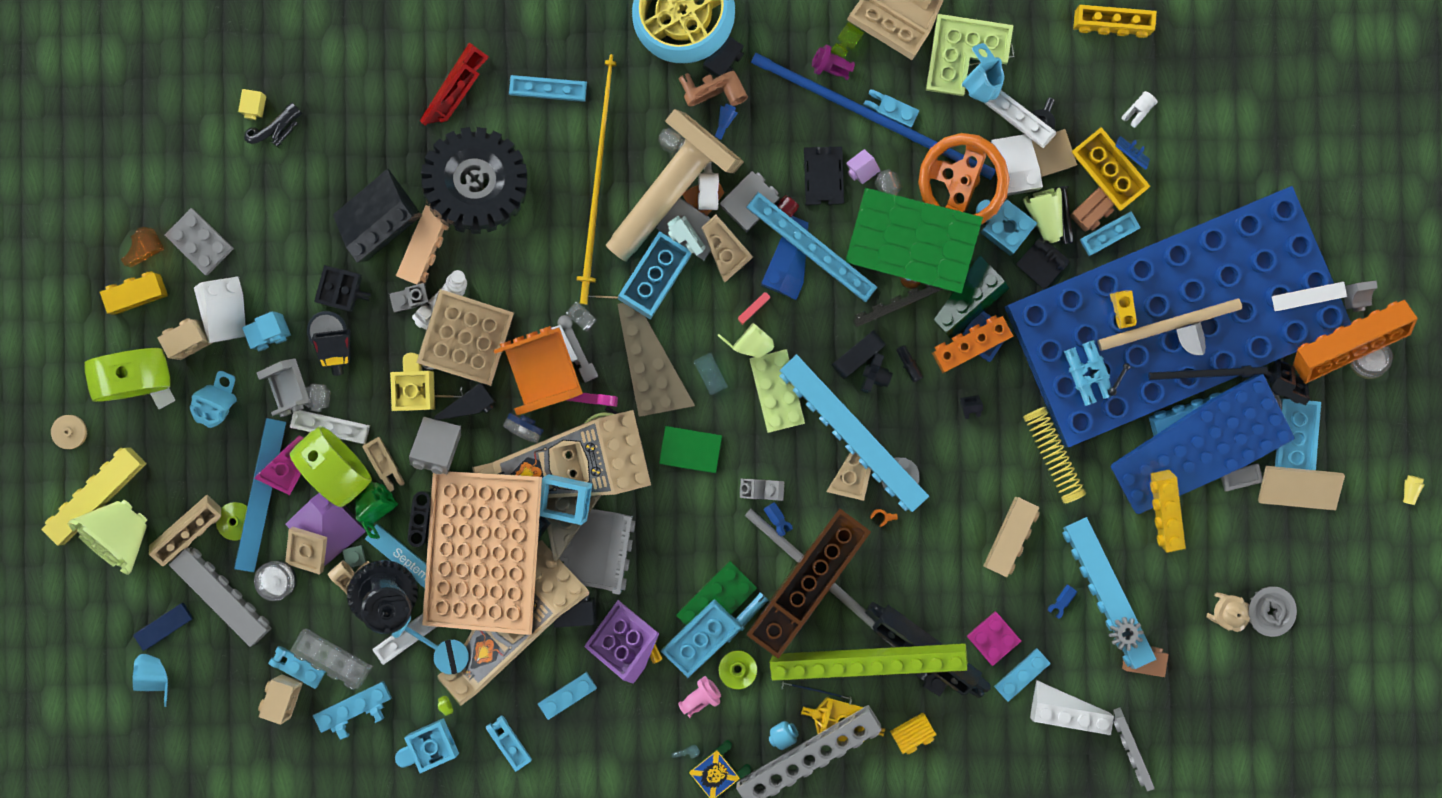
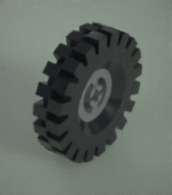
[421,127,527,234]

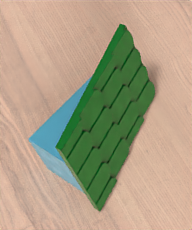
[845,188,983,293]

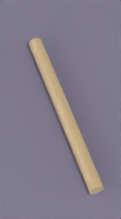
[1097,298,1242,351]

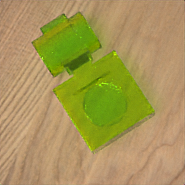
[831,22,864,58]

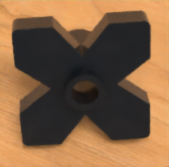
[860,353,893,393]

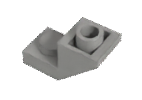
[389,283,429,313]
[740,479,784,501]

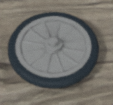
[307,311,347,344]

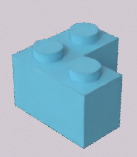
[242,311,291,351]

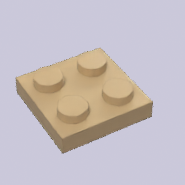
[285,527,327,574]

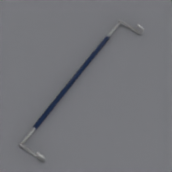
[782,681,852,705]

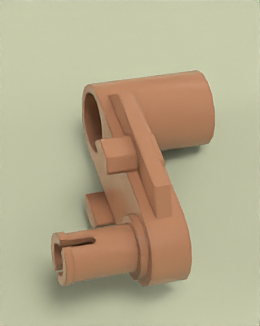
[679,71,748,107]

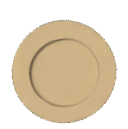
[51,415,87,449]

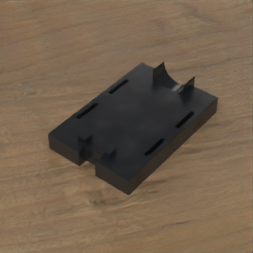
[804,146,844,206]

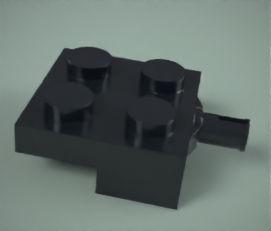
[314,265,371,312]
[1263,359,1310,406]

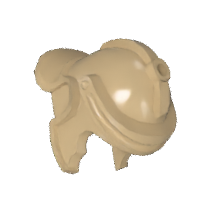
[1206,592,1250,632]

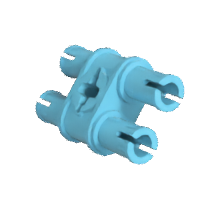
[1064,340,1114,406]

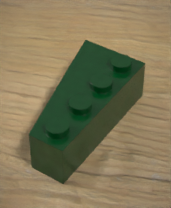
[934,255,1009,339]

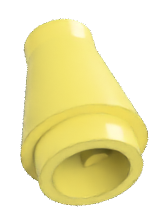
[1403,475,1425,505]

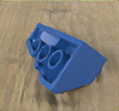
[761,216,809,300]

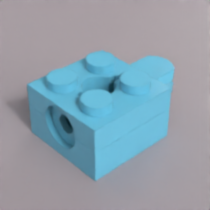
[976,200,1037,256]
[395,718,459,773]

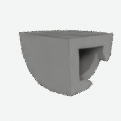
[1176,322,1206,355]

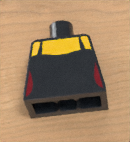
[312,329,351,376]

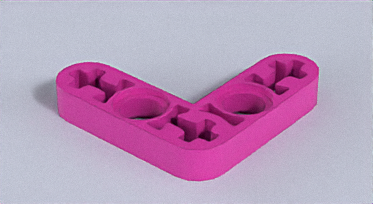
[566,393,618,407]

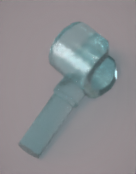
[672,745,700,759]

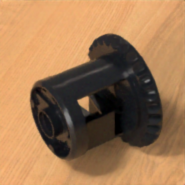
[347,560,418,634]

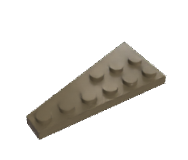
[618,303,695,417]

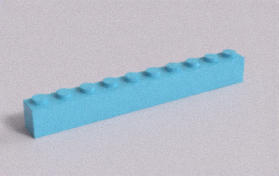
[779,354,929,512]

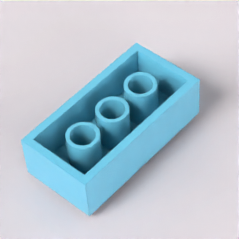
[618,231,692,320]

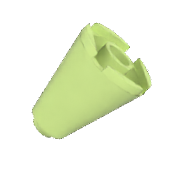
[1023,188,1063,243]

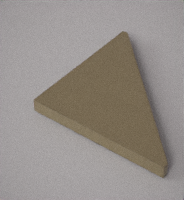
[545,495,601,561]

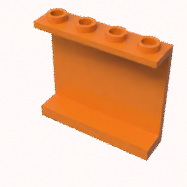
[493,326,583,415]

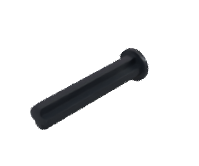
[1054,186,1073,244]

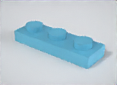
[1080,211,1141,256]
[994,648,1051,702]
[538,672,597,720]

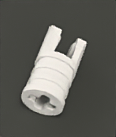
[1121,91,1157,128]

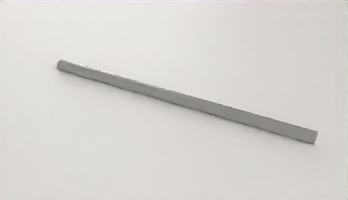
[745,509,895,647]

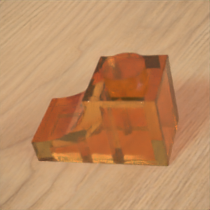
[121,227,165,267]

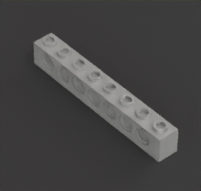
[736,705,881,798]

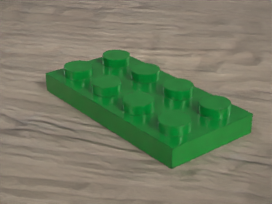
[676,561,757,626]

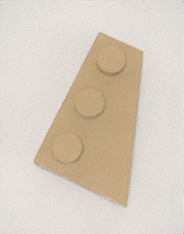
[701,215,753,282]
[826,453,871,501]

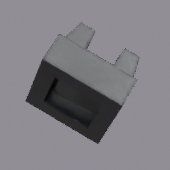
[960,395,983,419]

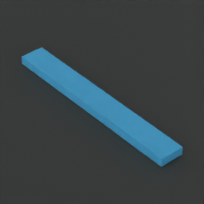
[234,418,286,572]

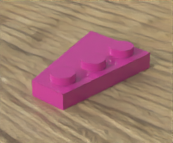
[254,435,304,495]

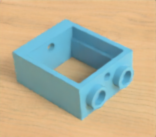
[540,474,592,525]

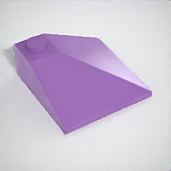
[286,493,366,566]
[584,600,659,684]

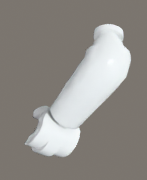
[412,270,467,330]

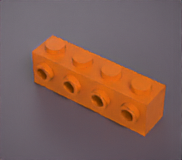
[932,315,1013,373]

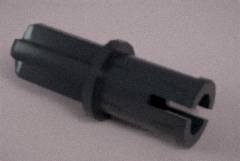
[896,345,924,383]

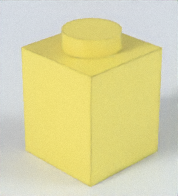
[238,89,266,120]

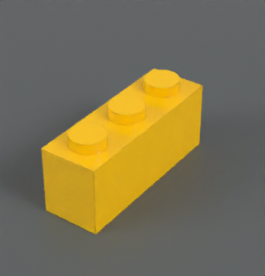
[100,271,168,315]

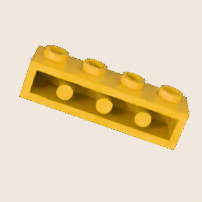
[1073,5,1157,38]
[1150,470,1186,553]

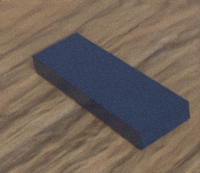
[133,603,194,651]

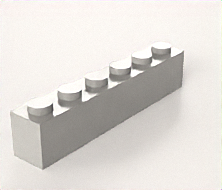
[169,547,272,647]

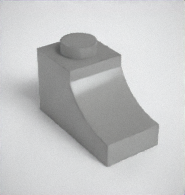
[1344,281,1377,312]

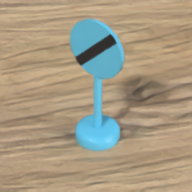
[391,616,469,674]

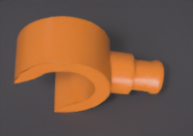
[870,509,898,527]

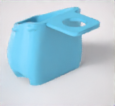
[962,43,1004,103]
[190,371,237,428]
[133,654,168,707]

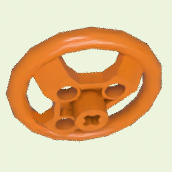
[918,133,1010,224]

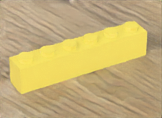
[41,448,147,546]

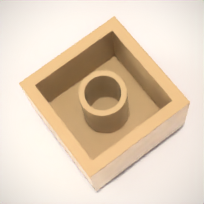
[157,318,212,360]
[258,674,303,725]

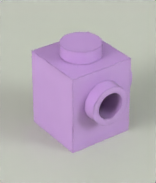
[846,149,881,184]

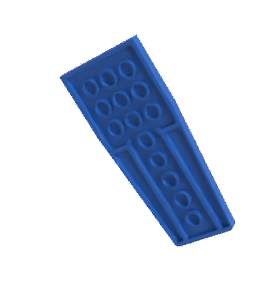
[1111,374,1295,514]

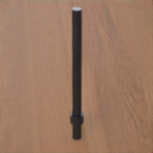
[1148,365,1268,380]

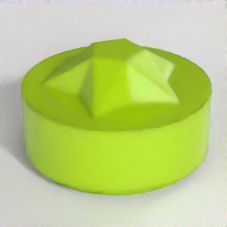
[438,695,453,716]

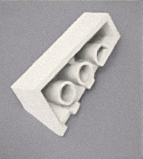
[1030,680,1114,735]

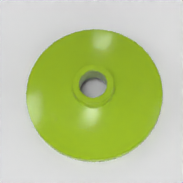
[216,502,247,540]
[719,650,757,689]

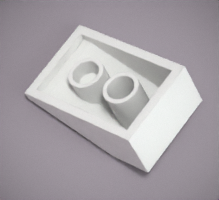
[991,134,1043,196]
[194,277,245,343]

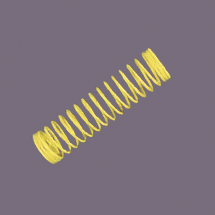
[1023,407,1086,504]

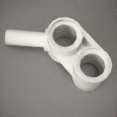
[698,162,719,210]

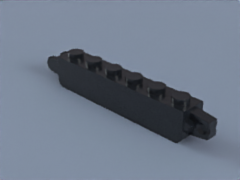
[865,601,991,698]

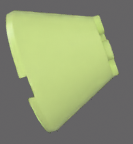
[68,500,148,575]

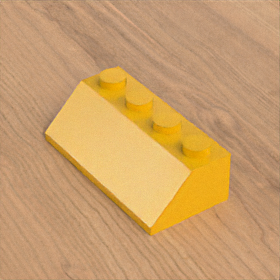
[1071,127,1151,211]

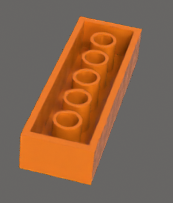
[1293,300,1418,384]

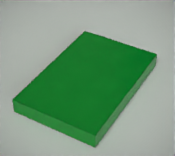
[659,426,722,473]

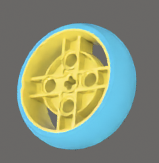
[632,0,735,63]

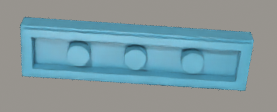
[509,75,587,102]

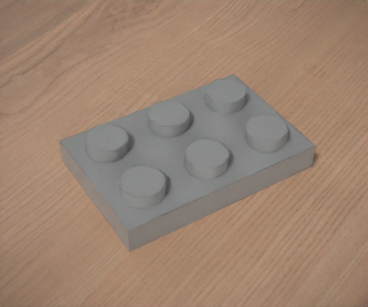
[165,208,234,276]

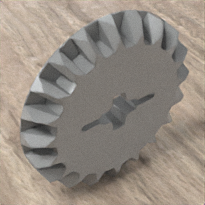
[1248,586,1297,637]

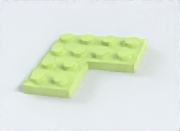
[926,14,1013,96]

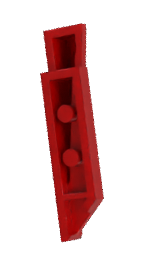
[420,43,489,125]

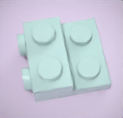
[667,215,706,256]

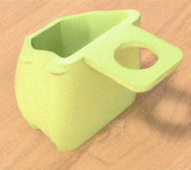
[718,323,774,358]

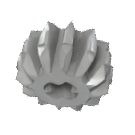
[1109,617,1144,651]

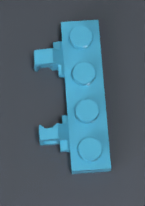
[313,681,392,740]

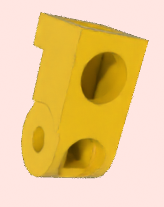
[1110,290,1137,329]

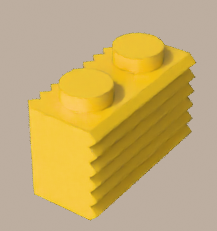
[890,713,936,754]

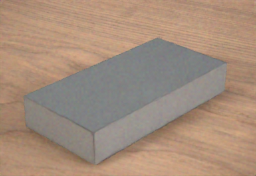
[1221,464,1263,491]

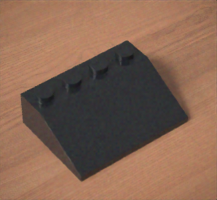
[333,169,422,263]

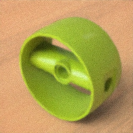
[85,348,170,402]
[290,426,372,508]

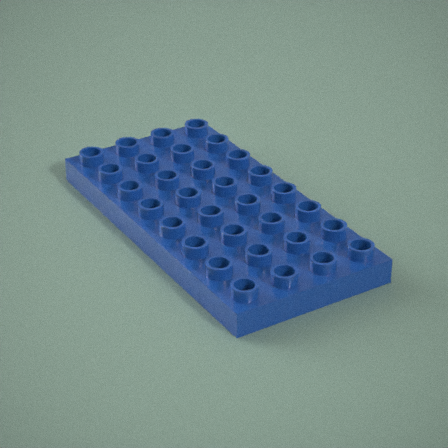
[1005,186,1351,447]

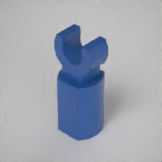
[763,502,793,537]
[1047,585,1078,619]

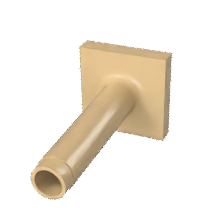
[606,109,744,262]

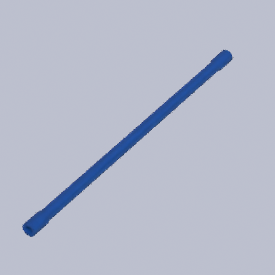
[751,53,996,180]

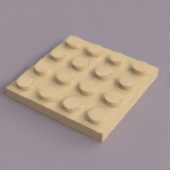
[416,289,514,386]

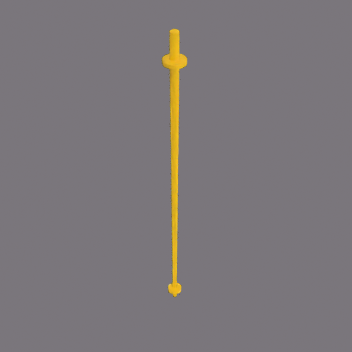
[577,54,616,305]

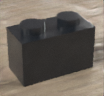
[703,36,744,77]

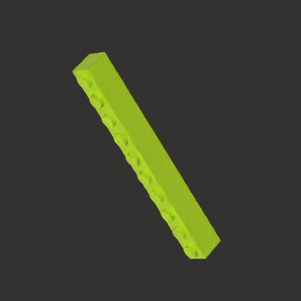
[770,644,968,681]

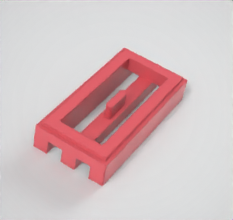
[738,292,770,325]

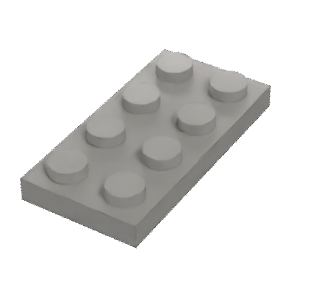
[1113,708,1155,791]

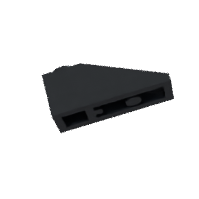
[434,383,496,420]

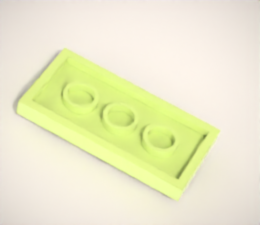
[749,349,805,433]

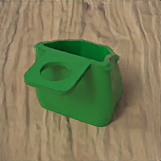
[355,481,398,539]

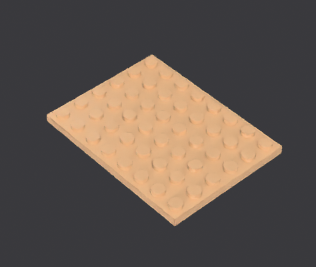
[422,472,542,635]

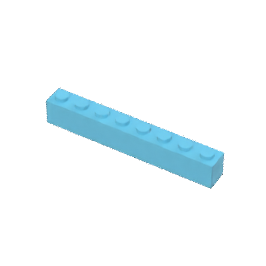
[1062,517,1156,669]

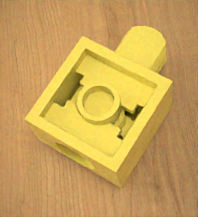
[390,353,435,411]

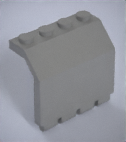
[559,509,636,594]

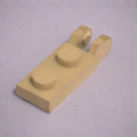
[362,437,405,492]

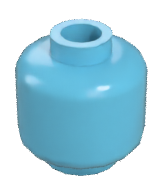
[769,721,799,750]

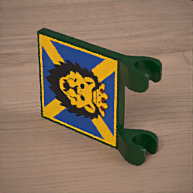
[688,740,751,798]

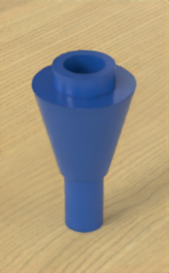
[715,104,738,140]

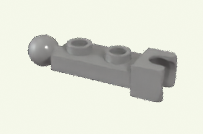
[557,315,598,382]

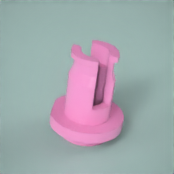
[678,676,721,718]

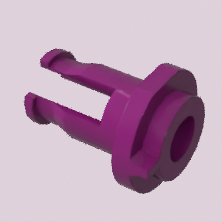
[812,44,855,80]

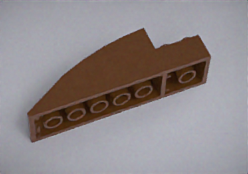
[747,508,871,659]

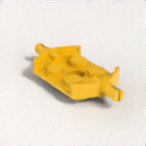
[801,696,885,742]

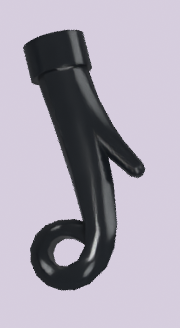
[244,102,302,144]

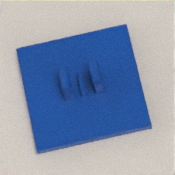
[1115,136,1150,170]

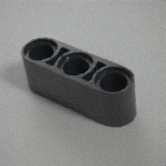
[832,330,886,380]
[407,491,431,547]

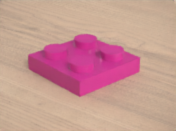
[967,611,1021,666]

